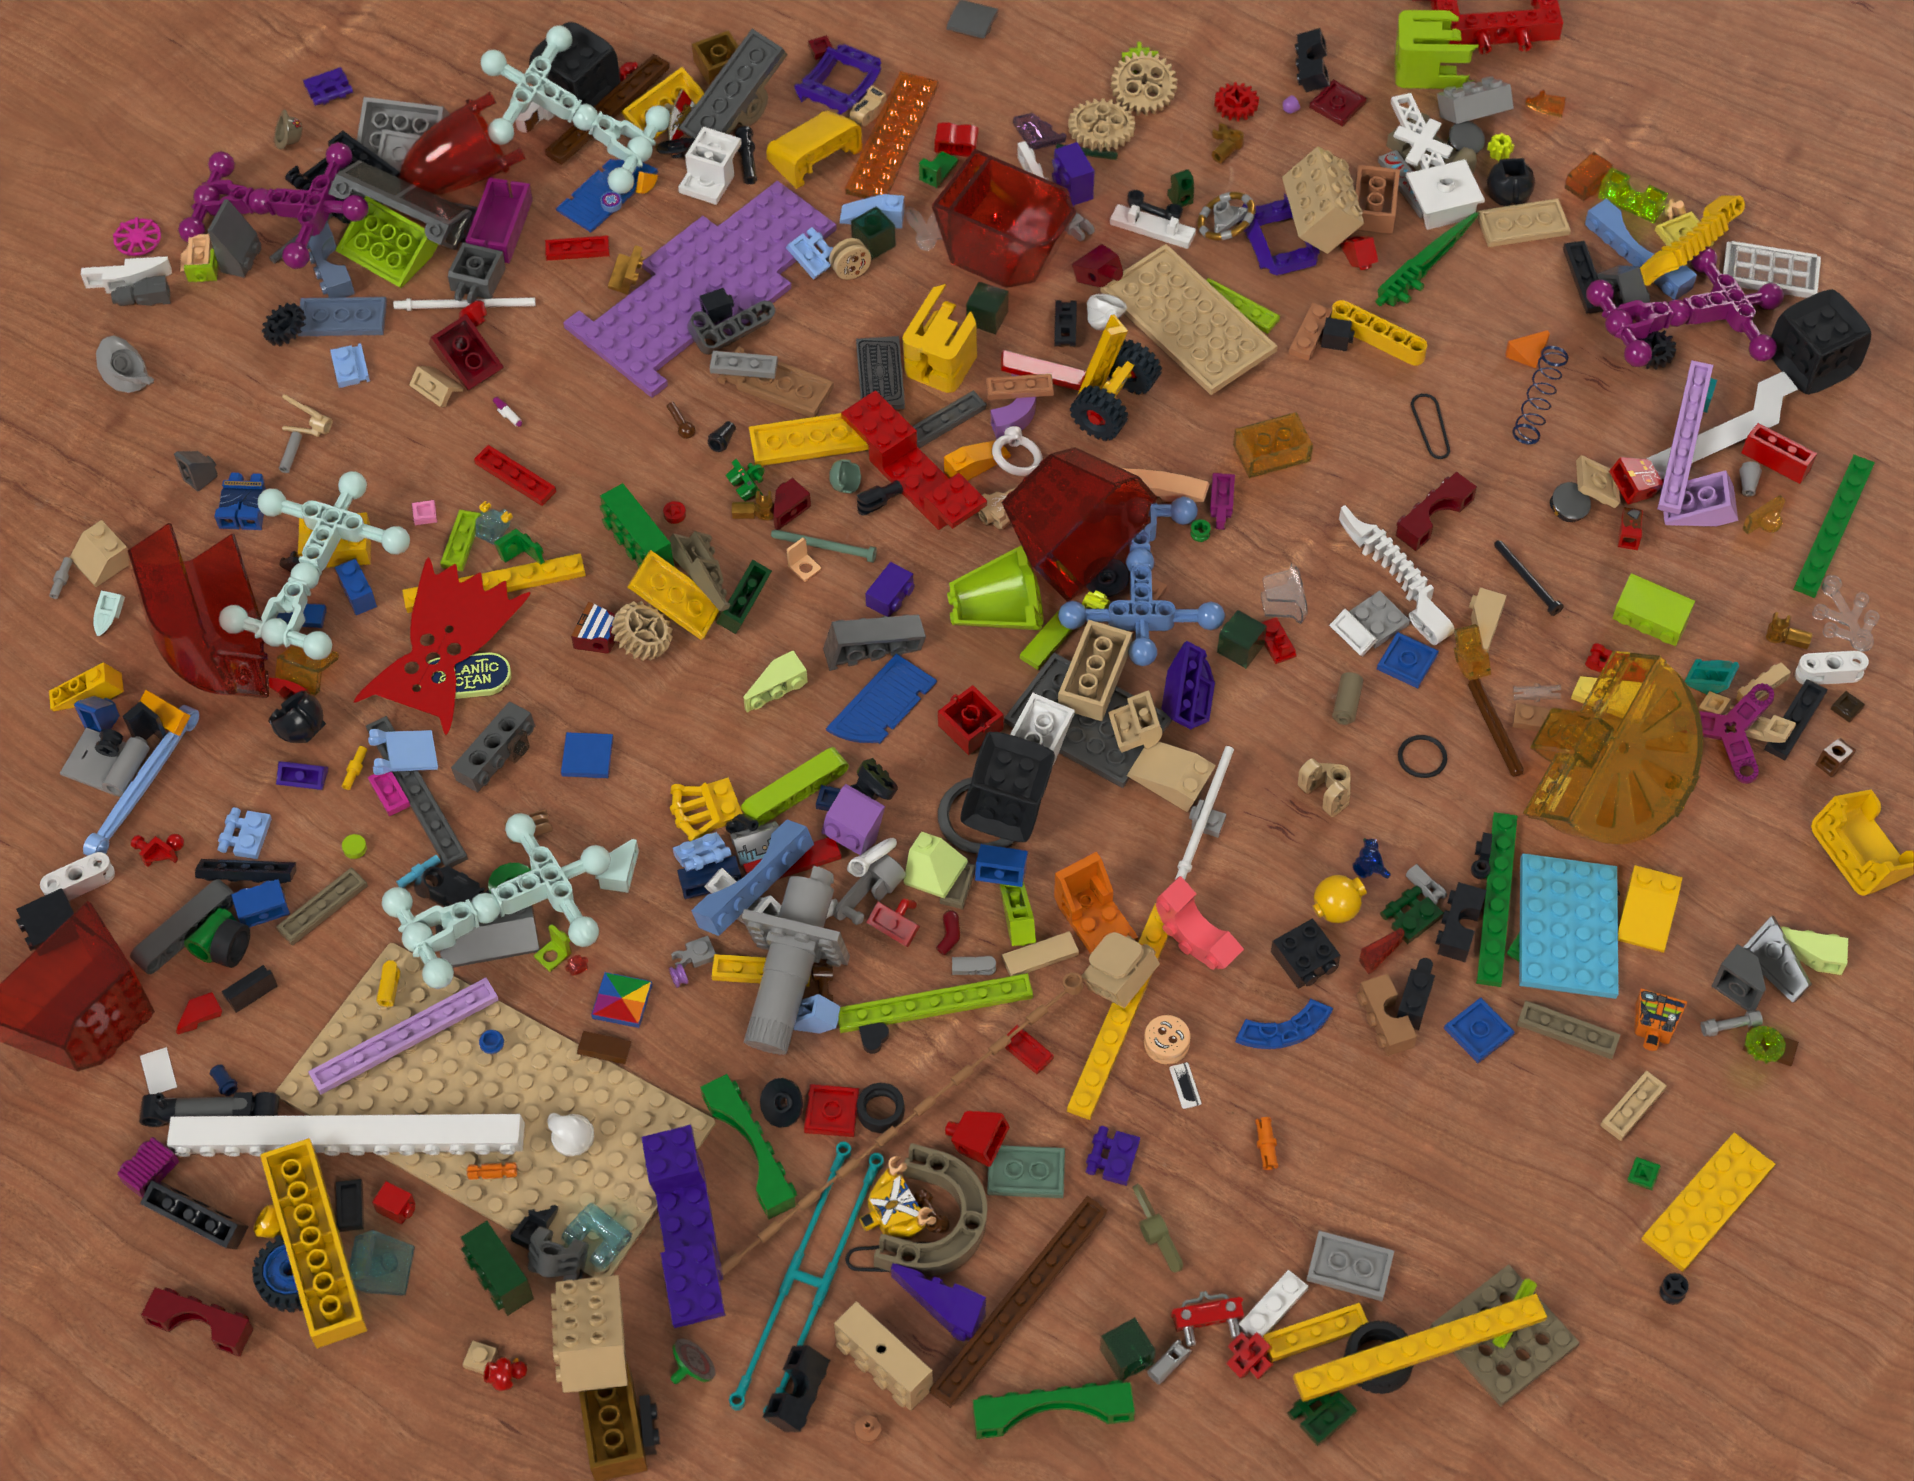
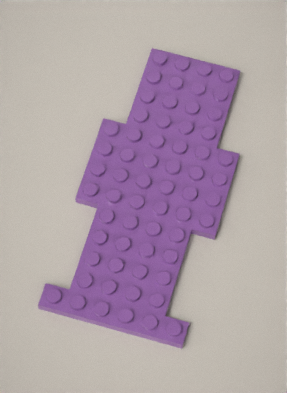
[563,181,837,398]

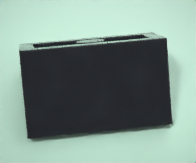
[123,701,166,740]
[221,965,278,1013]

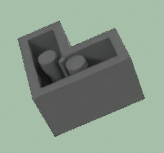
[1597,265,1650,308]

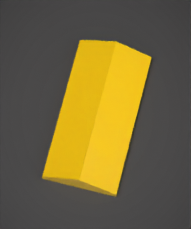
[622,67,704,139]

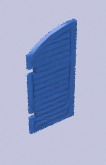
[556,159,658,232]
[826,654,937,744]

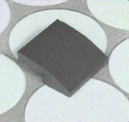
[946,0,998,39]

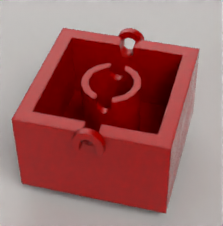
[938,685,1004,755]

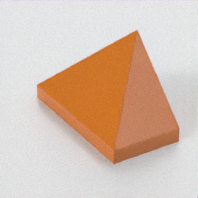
[1505,330,1550,368]

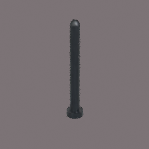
[1494,540,1564,616]

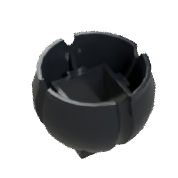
[1487,158,1535,207]
[268,690,326,743]

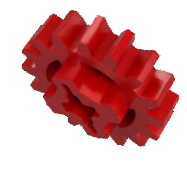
[1214,82,1259,122]

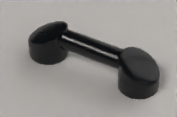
[1127,190,1183,220]

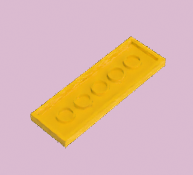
[749,413,869,466]
[1641,1132,1775,1272]

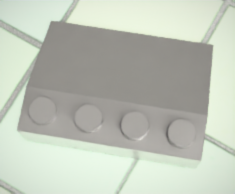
[357,97,450,168]

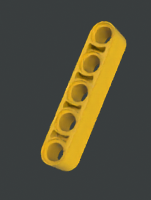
[1331,300,1427,366]

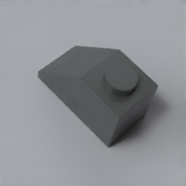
[174,451,218,492]

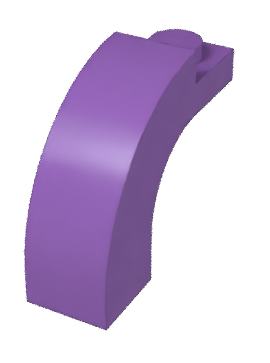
[990,374,1036,440]

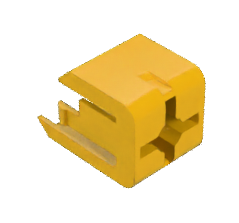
[903,284,977,393]

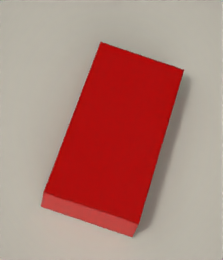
[1005,1025,1054,1075]

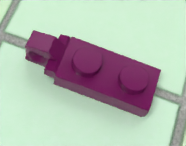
[1210,473,1235,530]

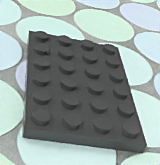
[1004,653,1172,788]

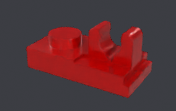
[1255,617,1297,664]

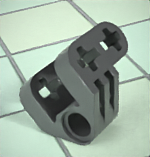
[528,1226,589,1281]

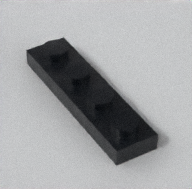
[1563,241,1603,314]
[1764,679,1828,761]
[195,859,296,884]

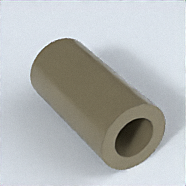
[1332,672,1364,725]

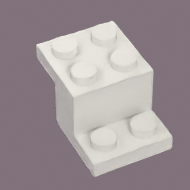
[678,127,741,205]

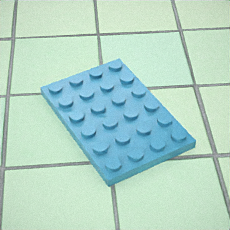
[1519,853,1619,999]

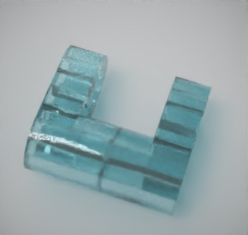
[561,1203,632,1270]

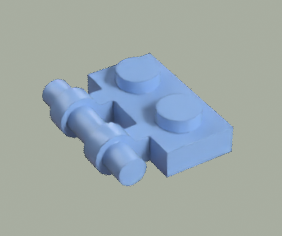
[786,227,833,280]
[217,807,272,860]
[673,832,731,872]

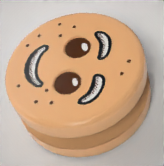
[1144,1015,1190,1064]

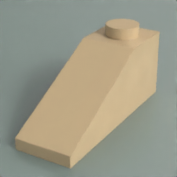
[1469,587,1507,662]

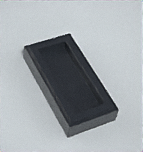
[336,1179,364,1232]

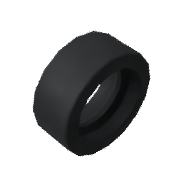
[210,919,250,968]
[857,1082,905,1133]

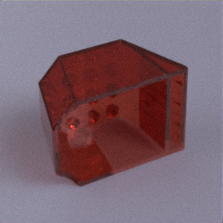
[932,149,1076,288]
[1001,447,1157,602]
[0,901,155,1072]

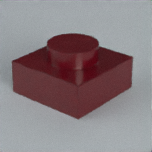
[808,35,834,60]

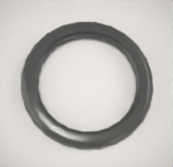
[937,777,1015,854]

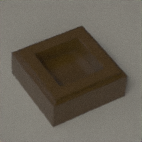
[1831,691,1865,723]

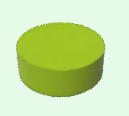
[342,834,367,859]

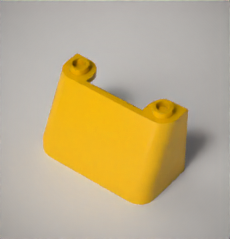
[766,111,862,189]
[1811,789,1914,896]

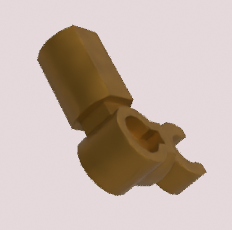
[1212,123,1244,164]
[732,491,774,521]
[1766,612,1812,650]

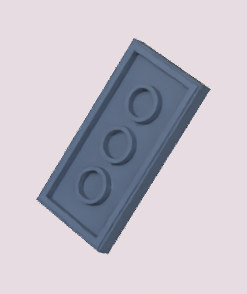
[297,297,387,336]

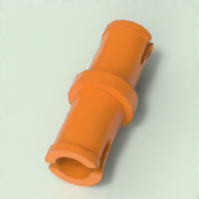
[1255,1117,1279,1170]

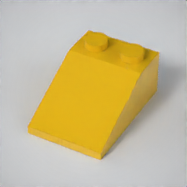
[1618,865,1683,953]

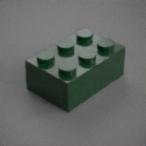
[460,1220,534,1316]

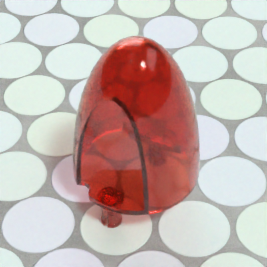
[400,91,526,195]

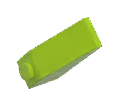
[1000,882,1036,946]

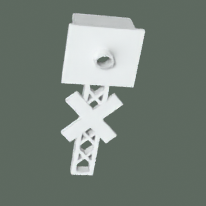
[1391,93,1485,230]

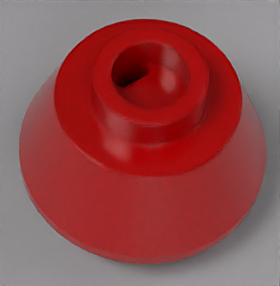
[459,300,487,327]

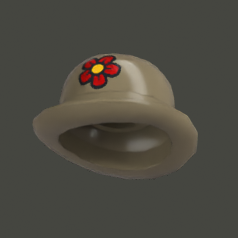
[274,109,302,150]

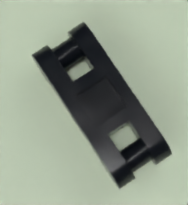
[1054,300,1077,347]

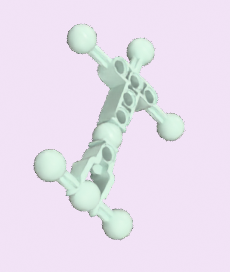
[480,25,670,194]
[219,471,410,660]
[382,813,611,989]

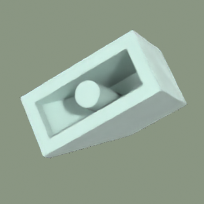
[595,839,639,893]

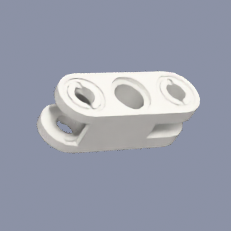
[1795,651,1869,685]
[40,852,115,901]

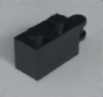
[1397,958,1435,1030]

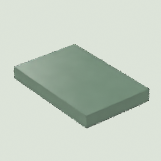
[987,1145,1065,1198]

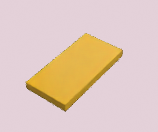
[627,550,719,640]

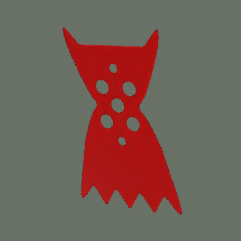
[354,557,531,735]

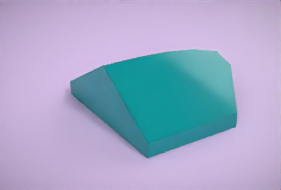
[1684,659,1739,695]

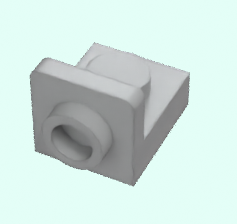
[1189,799,1226,838]

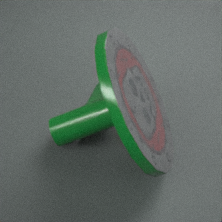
[670,1339,715,1384]

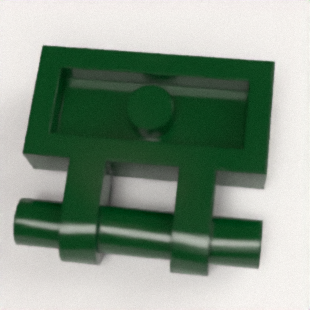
[1380,885,1444,944]
[1287,1391,1357,1446]

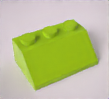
[1612,573,1695,646]

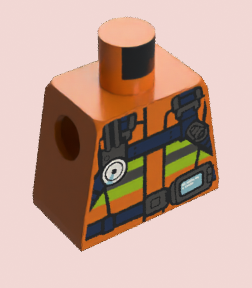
[1634,989,1687,1051]

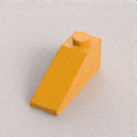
[944,440,1011,481]

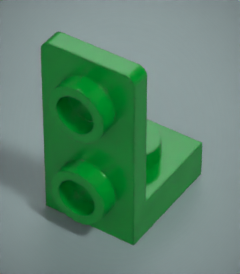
[919,151,958,188]
[494,529,545,565]

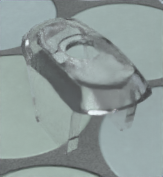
[1261,562,1308,624]

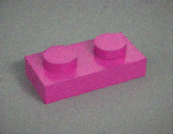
[368,771,410,817]

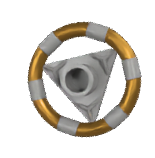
[1197,192,1256,241]

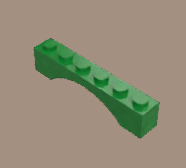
[700,1074,798,1220]
[973,1380,1135,1439]

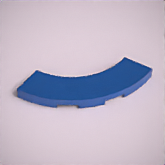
[1235,998,1333,1049]

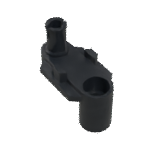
[414,866,491,907]

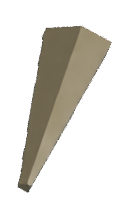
[669,531,731,612]

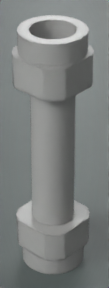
[1701,1010,1763,1036]

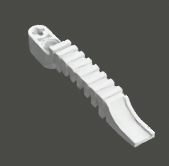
[1339,505,1455,645]

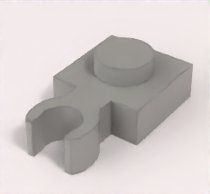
[671,936,716,968]

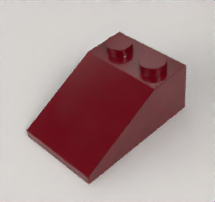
[429,314,504,391]

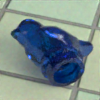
[1352,838,1391,878]

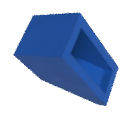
[74,696,120,732]

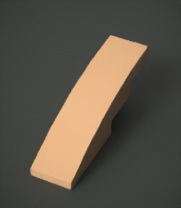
[1114,468,1209,502]

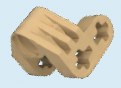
[1298,758,1350,817]

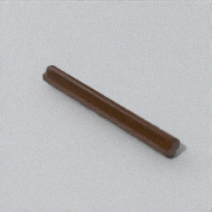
[1468,678,1524,777]

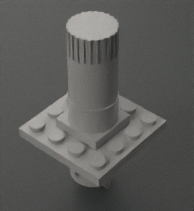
[742,866,850,1055]

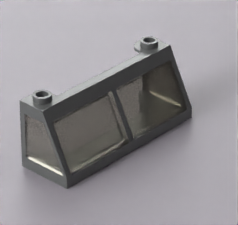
[328,160,472,250]

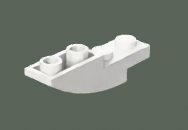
[81,257,172,294]

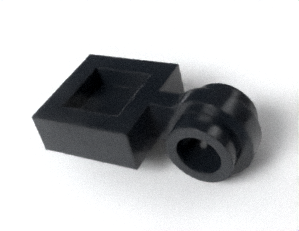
[1471,832,1493,879]

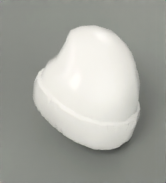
[1087,294,1127,331]
[548,1113,594,1156]

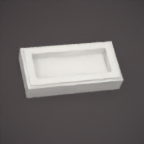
[1329,609,1378,657]

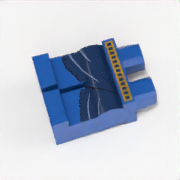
[214,473,266,530]

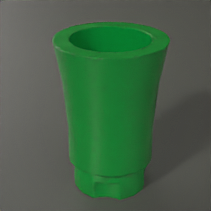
[184,908,237,963]

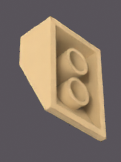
[1127,741,1216,812]

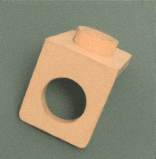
[787,537,821,582]

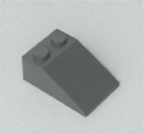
[208,199,261,278]

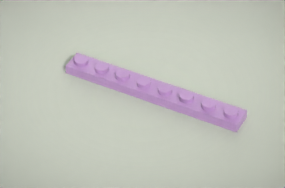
[1657,360,1713,515]
[308,978,499,1095]

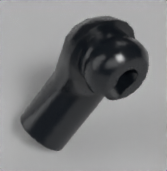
[726,814,759,834]

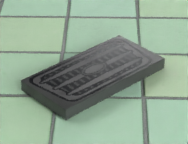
[856,336,905,410]

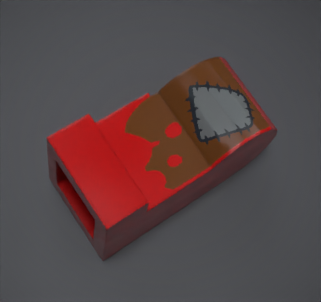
[1618,507,1643,550]

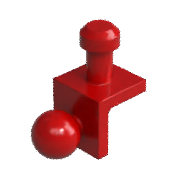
[131,834,184,867]

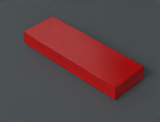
[545,235,610,261]

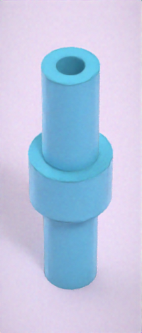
[396,855,441,888]

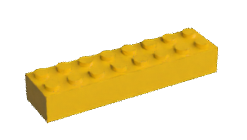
[260,1138,367,1349]

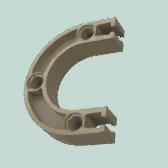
[874,1143,987,1278]

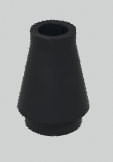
[707,421,736,452]

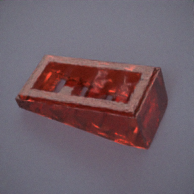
[1359,928,1405,974]

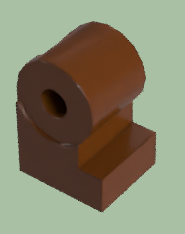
[1815,738,1856,777]

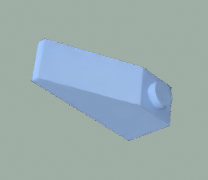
[840,194,905,228]

